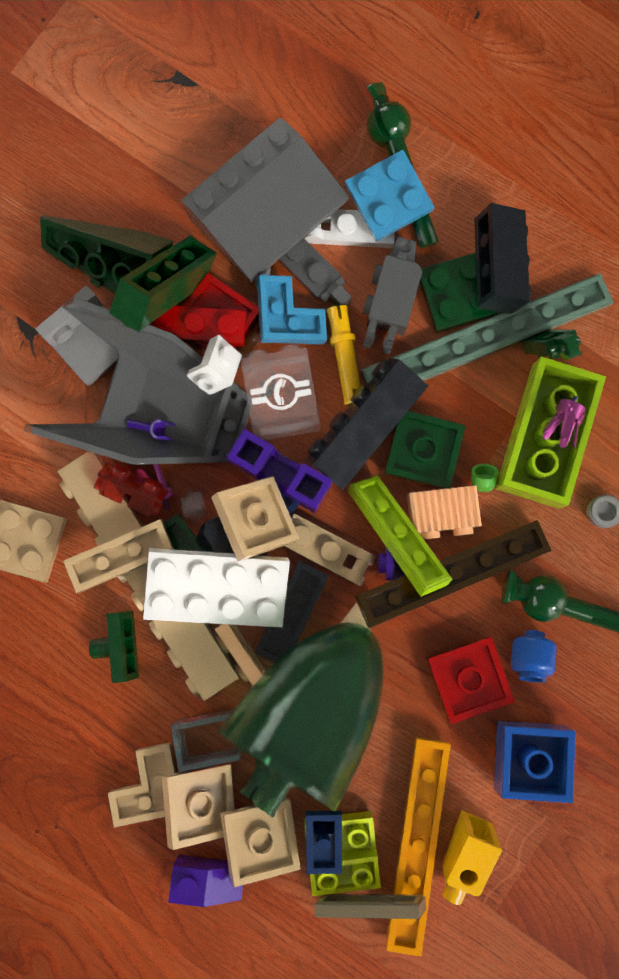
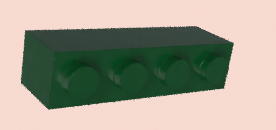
[109,236,217,332]

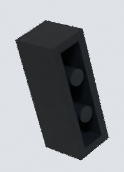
[474,203,531,314]

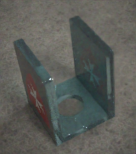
[171,708,242,772]

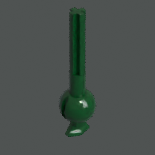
[366,82,439,249]
[501,570,619,633]

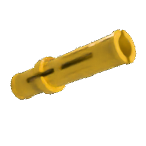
[327,305,361,406]

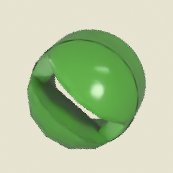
[471,464,499,492]

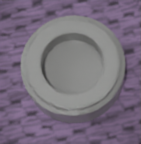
[586,495,619,528]

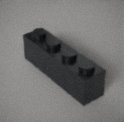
[306,357,429,490]

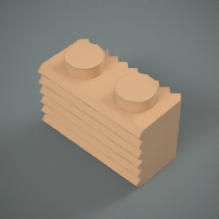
[407,486,482,540]

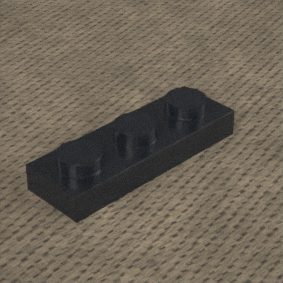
[254,561,329,668]

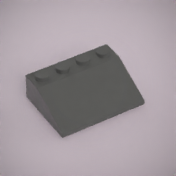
[181,117,349,283]

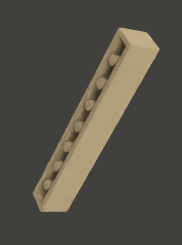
[57,451,240,701]

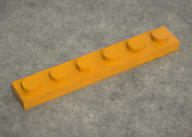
[386,737,451,957]

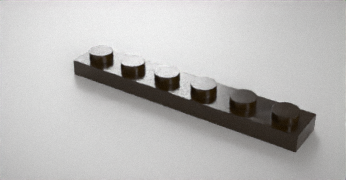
[354,520,552,629]

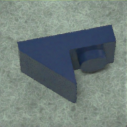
[306,810,342,874]

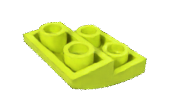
[304,811,381,896]

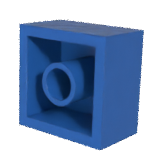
[494,720,576,803]

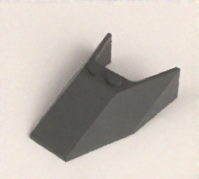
[23,297,253,465]

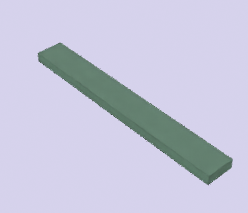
[361,273,614,385]

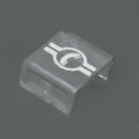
[241,345,320,440]

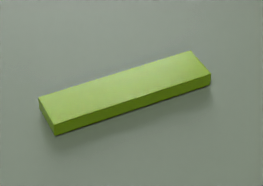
[348,475,452,597]

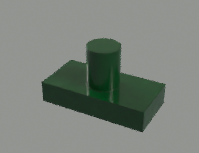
[89,611,139,683]

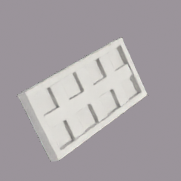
[143,548,290,627]

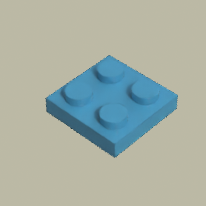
[345,150,435,242]

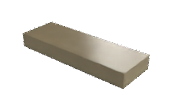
[314,894,426,919]

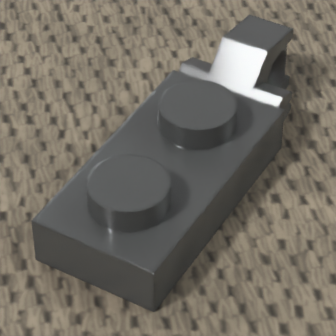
[278,238,352,309]

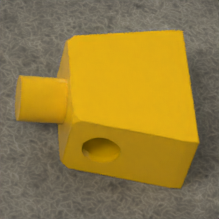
[442,810,502,905]

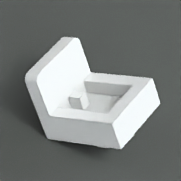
[187,335,242,395]

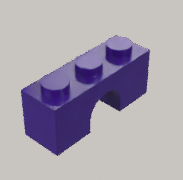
[227,429,333,514]

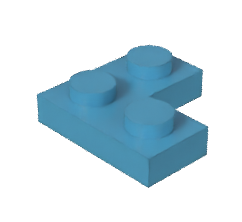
[257,275,327,344]

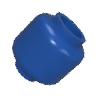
[511,630,557,683]

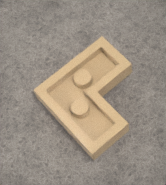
[108,742,177,828]

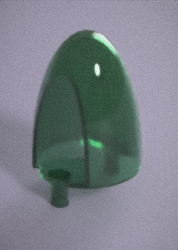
[217,622,384,818]

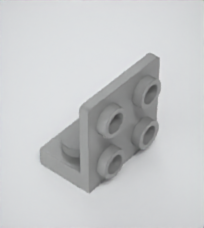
[35,285,118,386]

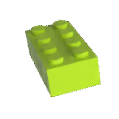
[495,356,606,509]

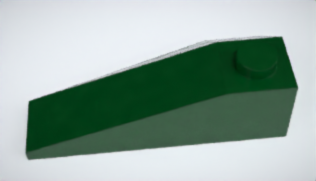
[40,215,174,294]

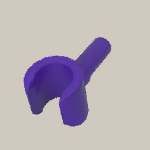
[127,419,176,441]

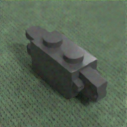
[363,237,422,354]

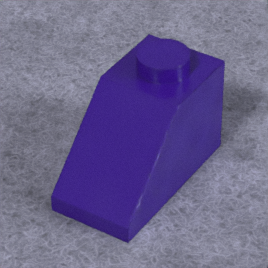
[168,854,243,907]

